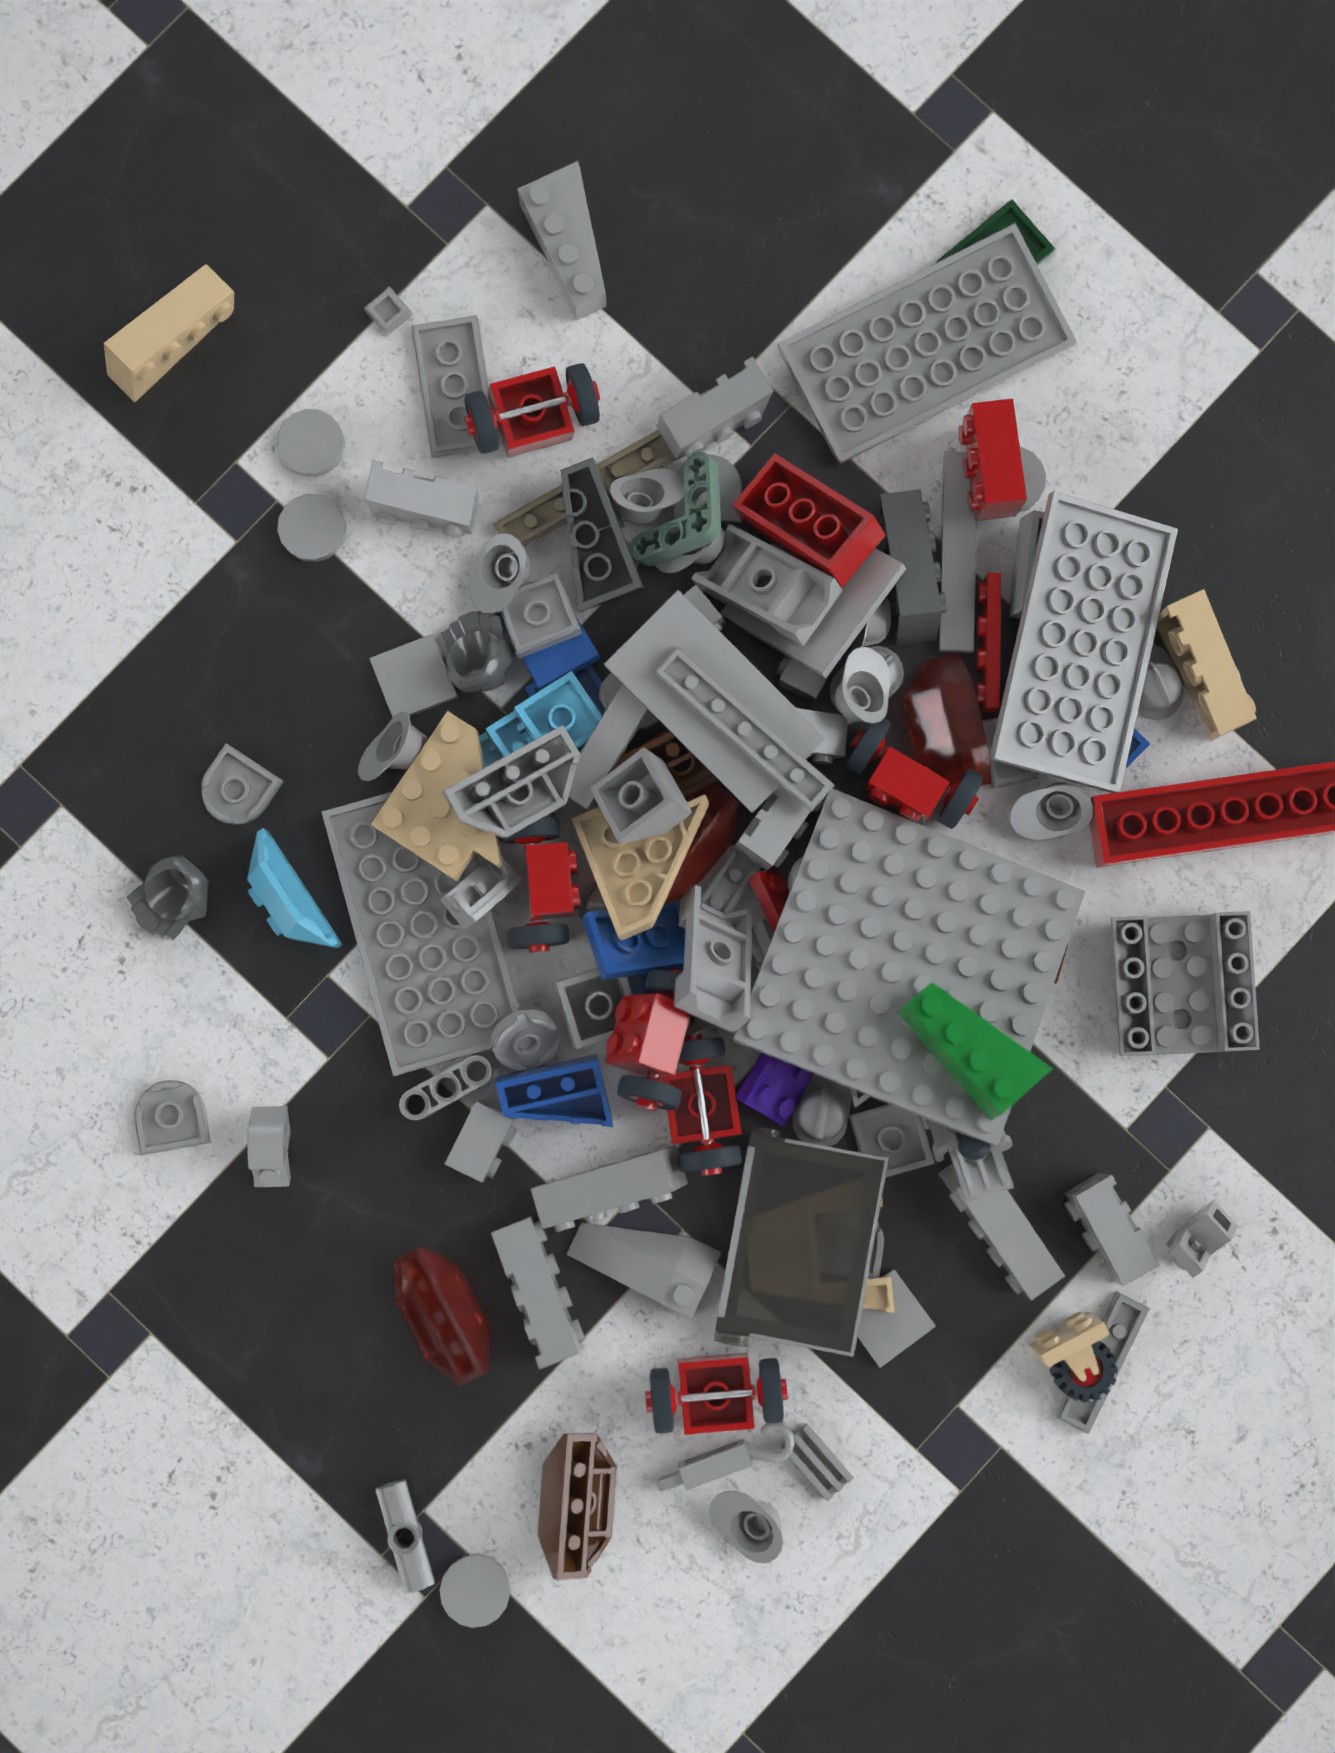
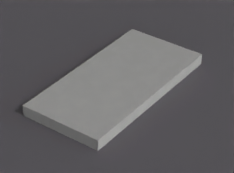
[604,590,826,813]

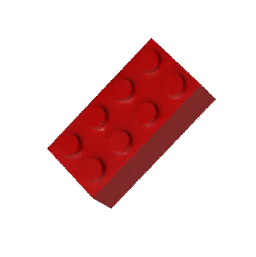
[732,453,885,588]

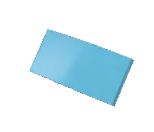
[479,671,603,767]

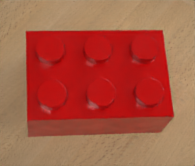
[958,398,1027,521]

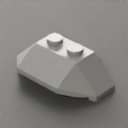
[443,725,581,838]

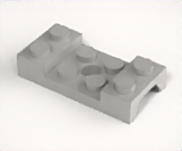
[691,524,843,647]
[674,885,753,1033]

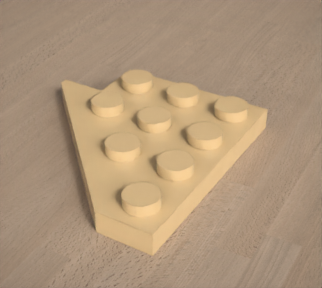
[371,711,502,881]
[571,794,709,941]

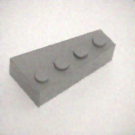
[517,161,606,320]
[531,1144,688,1232]
[491,1216,585,1369]

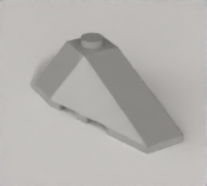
[567,1223,721,1319]

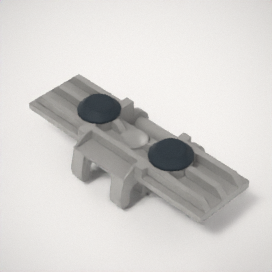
[921,1117,1014,1201]

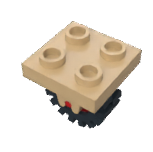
[1028,1312,1118,1402]

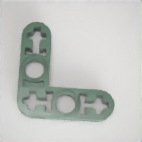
[630,452,721,567]

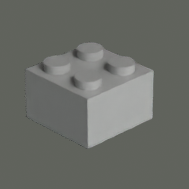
[552,967,632,1050]

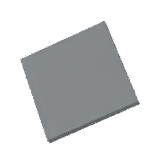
[720,543,906,679]

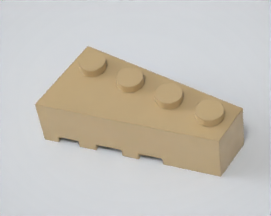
[104,264,234,402]
[1156,589,1257,741]

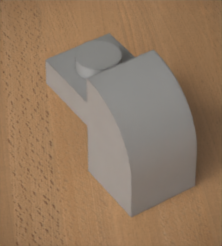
[247,1106,291,1187]
[1166,1200,1238,1278]

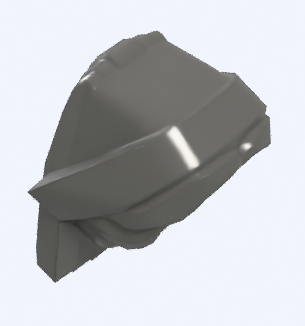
[441,611,516,693]
[127,855,209,940]

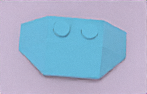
[247,828,343,948]

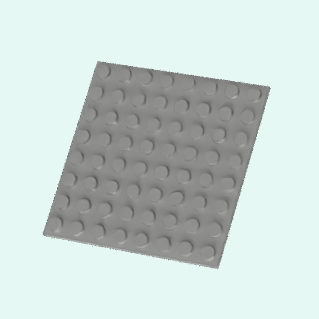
[733,789,1085,1147]

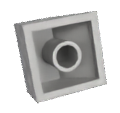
[589,747,692,844]

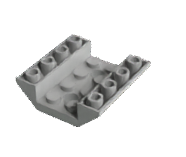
[1111,911,1260,1056]

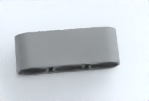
[399,1055,494,1120]

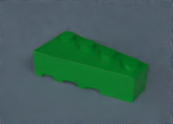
[897,982,1053,1120]

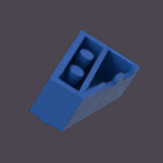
[495,1054,613,1127]

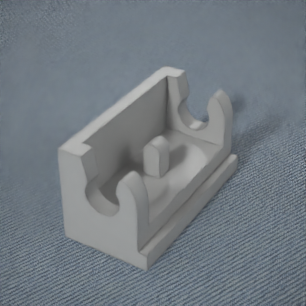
[440,857,523,929]

